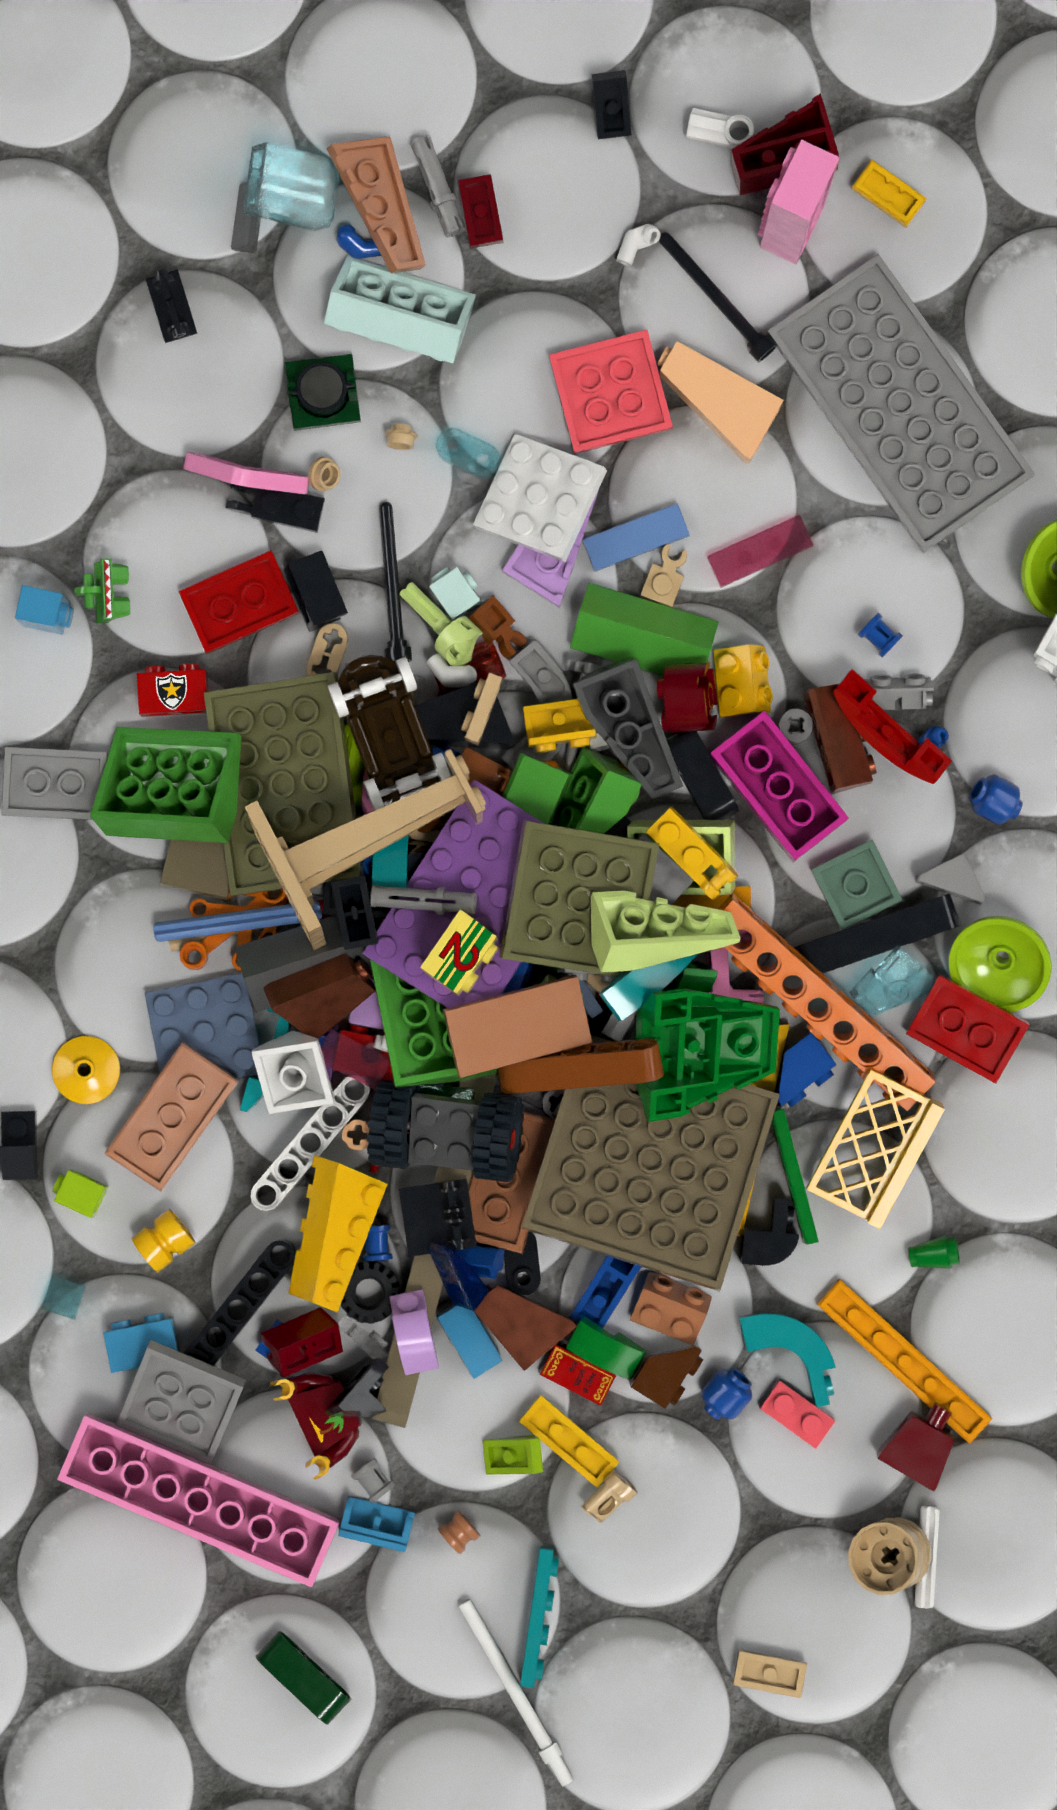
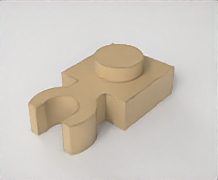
[640,544,687,607]

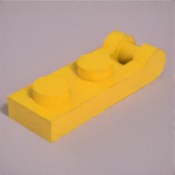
[646,806,738,900]

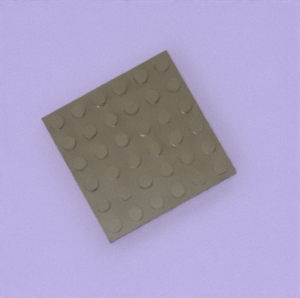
[521,1035,780,1292]

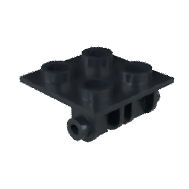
[399,1179,477,1257]

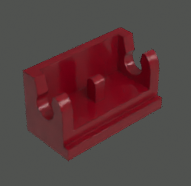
[261,1307,343,1378]

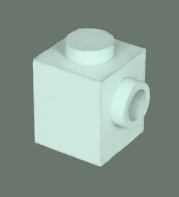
[429,567,481,621]

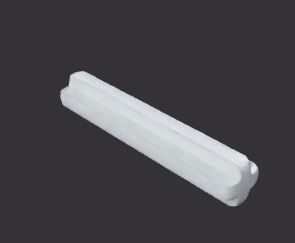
[914,1506,940,1609]

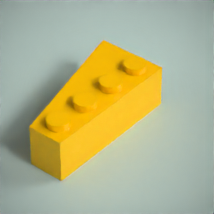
[288,1155,388,1312]

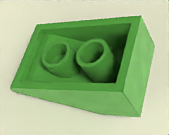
[552,747,642,834]

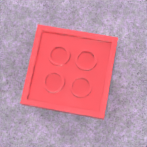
[549,330,673,455]

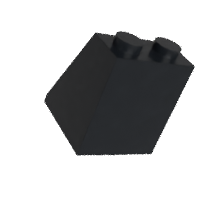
[416,678,515,750]

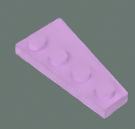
[502,487,600,608]

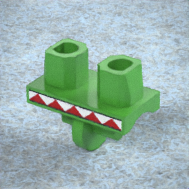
[74,559,130,624]

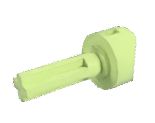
[400,582,483,666]

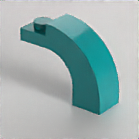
[738,1312,836,1407]

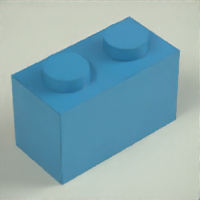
[15,585,74,635]
[103,1312,181,1373]

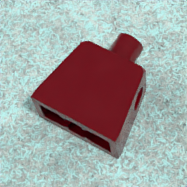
[877,1402,954,1492]

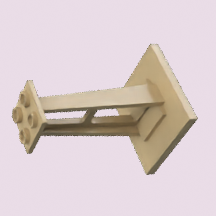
[245,749,486,950]

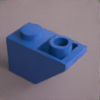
[777,1032,837,1107]

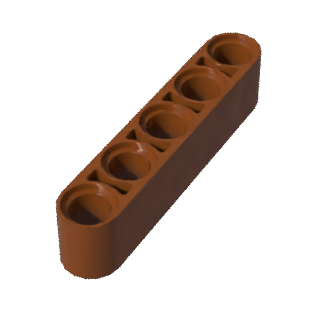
[497,1038,664,1094]

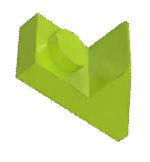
[483,1435,543,1475]

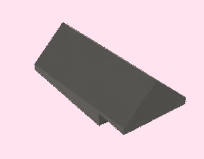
[235,915,372,1012]

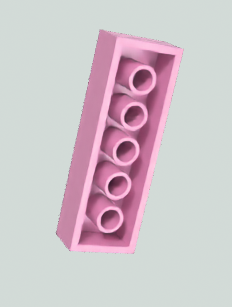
[758,139,840,265]

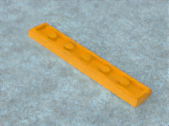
[817,1279,993,1444]

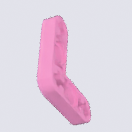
[183,452,309,494]

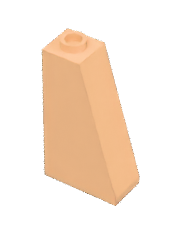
[657,341,784,464]

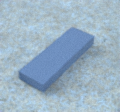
[583,503,690,572]

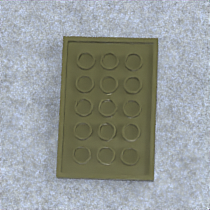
[204,672,364,896]

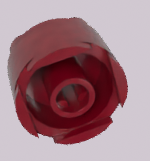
[657,662,718,733]

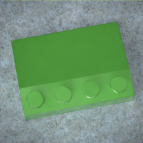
[90,727,241,843]
[370,959,497,1087]

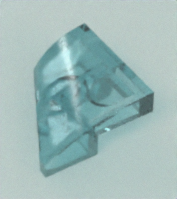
[849,945,937,1016]

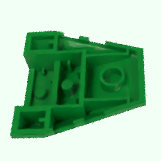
[636,988,780,1122]

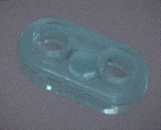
[436,428,500,479]

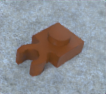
[468,595,527,659]

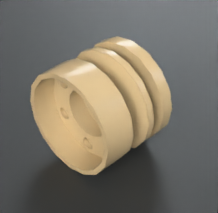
[848,1517,932,1595]

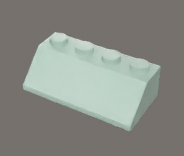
[324,256,476,363]

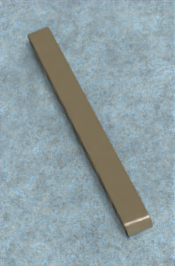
[372,1071,498,1428]

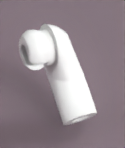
[616,224,661,266]
[427,653,477,688]

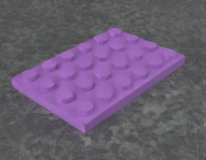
[362,779,544,1008]

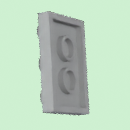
[1,747,108,820]

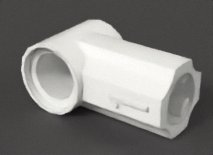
[686,108,754,151]

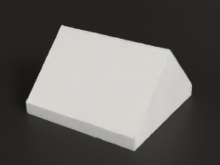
[251,1031,335,1114]

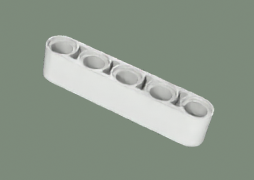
[250,1075,371,1211]

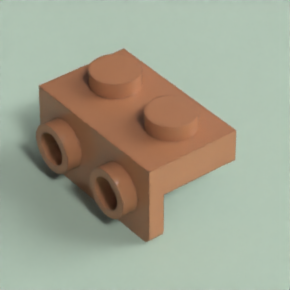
[630,1272,712,1346]

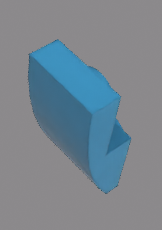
[436,1298,503,1379]

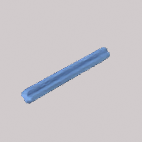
[153,901,322,942]

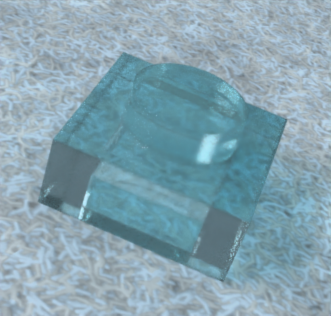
[42,1276,86,1319]

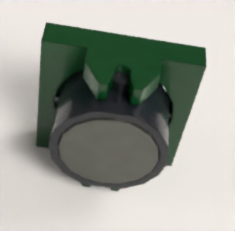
[285,354,361,431]

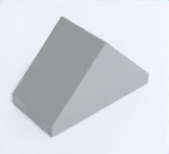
[915,853,986,905]

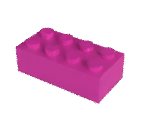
[710,711,849,863]

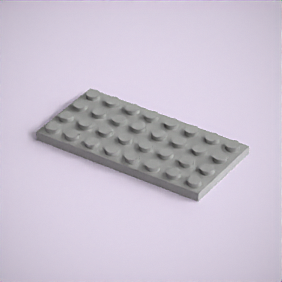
[767,254,1035,553]

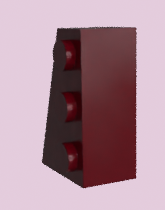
[731,93,839,196]

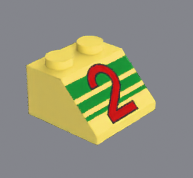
[420,910,499,996]

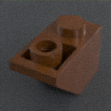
[630,1345,703,1409]

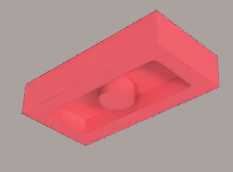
[759,1380,835,1449]

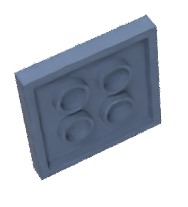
[145,973,260,1079]

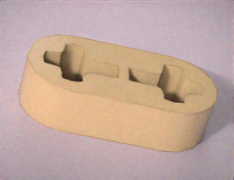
[306,623,349,676]

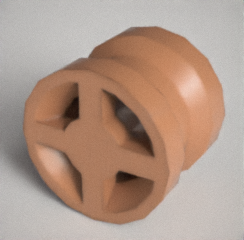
[437,1511,481,1554]

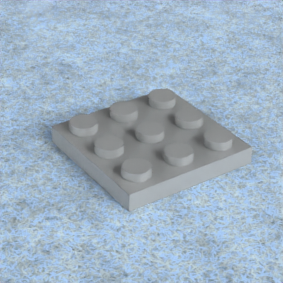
[116,1340,246,1464]

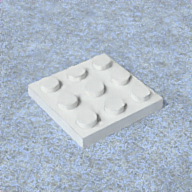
[473,434,607,562]

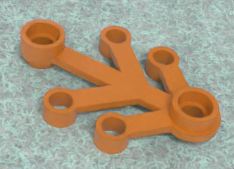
[180,889,289,972]

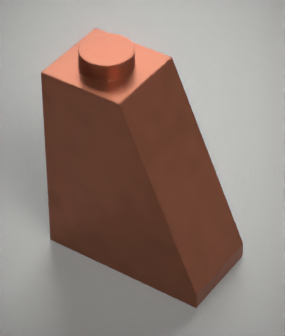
[263,953,376,1039]
[471,1284,577,1371]

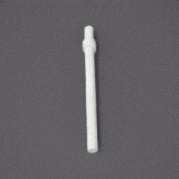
[458,1599,574,1787]

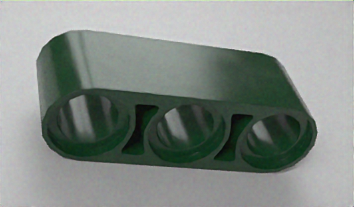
[255,1631,352,1725]

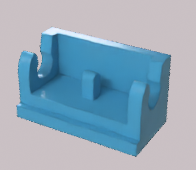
[338,1496,415,1552]

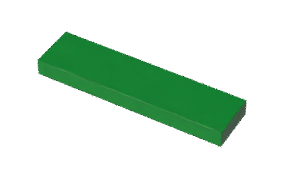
[771,1109,819,1245]

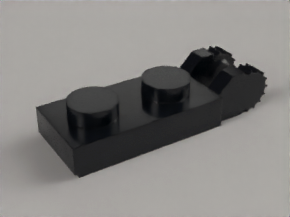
[225,484,325,533]

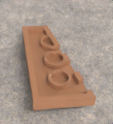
[326,136,426,274]

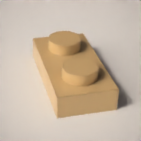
[461,673,502,745]
[733,1649,807,1698]

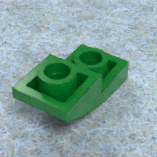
[566,1317,647,1380]

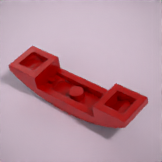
[833,669,952,784]

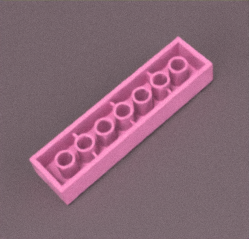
[57,1413,341,1587]

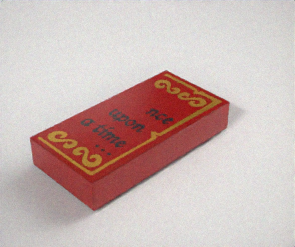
[540,1344,616,1406]

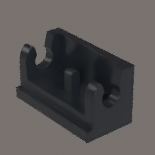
[284,550,348,632]

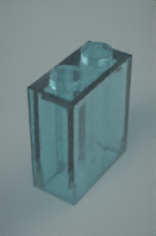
[243,142,340,231]

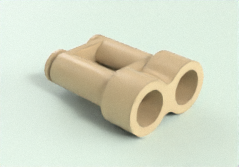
[581,1470,638,1523]

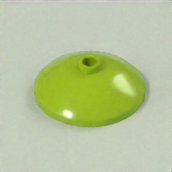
[1021,519,1057,618]
[949,916,1052,1012]

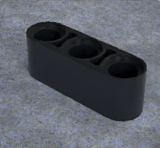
[666,731,739,820]

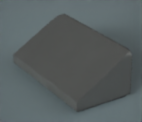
[231,179,265,253]

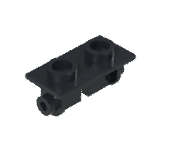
[146,269,198,344]

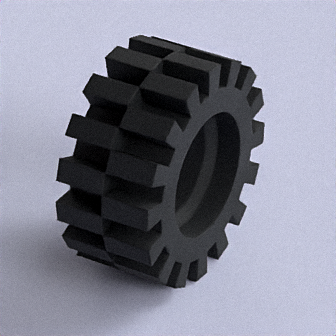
[341,1261,400,1324]

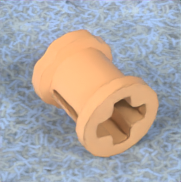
[342,1120,369,1150]

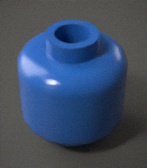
[969,774,1023,825]
[702,1368,752,1420]

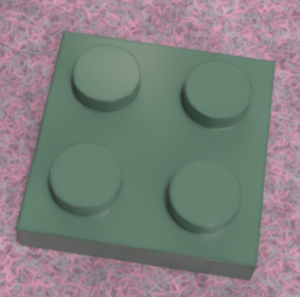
[811,839,903,931]

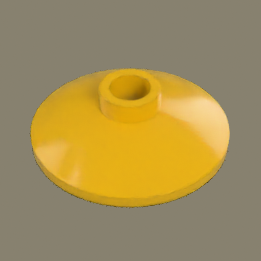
[52,1036,120,1104]

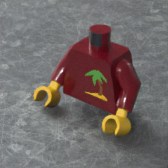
[270,1372,362,1480]

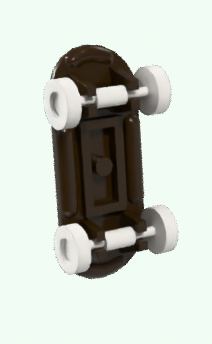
[327,655,451,811]

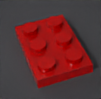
[178,550,300,654]
[906,973,1030,1084]

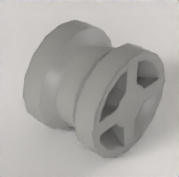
[778,708,813,745]

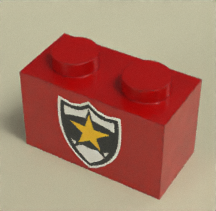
[137,664,209,717]

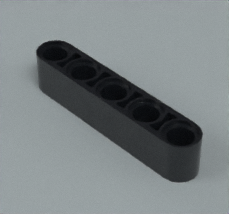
[794,894,961,973]
[184,1240,296,1366]

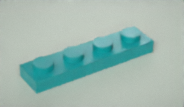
[520,1545,559,1688]

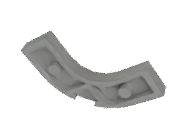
[501,640,573,771]

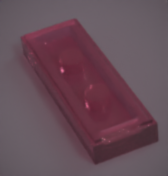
[707,515,814,588]

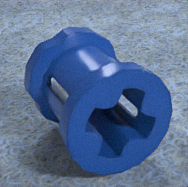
[858,612,903,658]
[362,1225,393,1261]

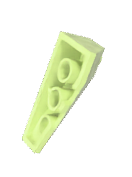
[591,891,741,972]

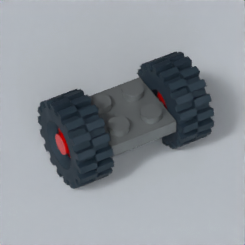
[367,1080,524,1183]

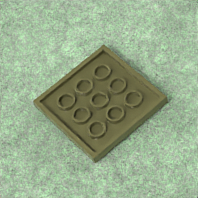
[499,820,659,977]

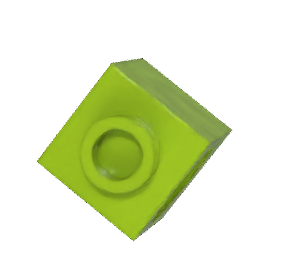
[52,1170,109,1218]

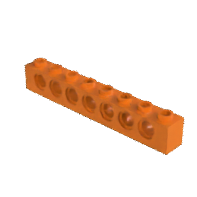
[718,893,936,1111]

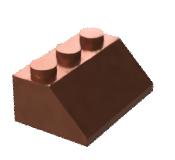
[804,684,877,795]

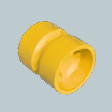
[131,1208,196,1273]

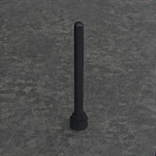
[659,232,777,363]
[379,501,412,664]

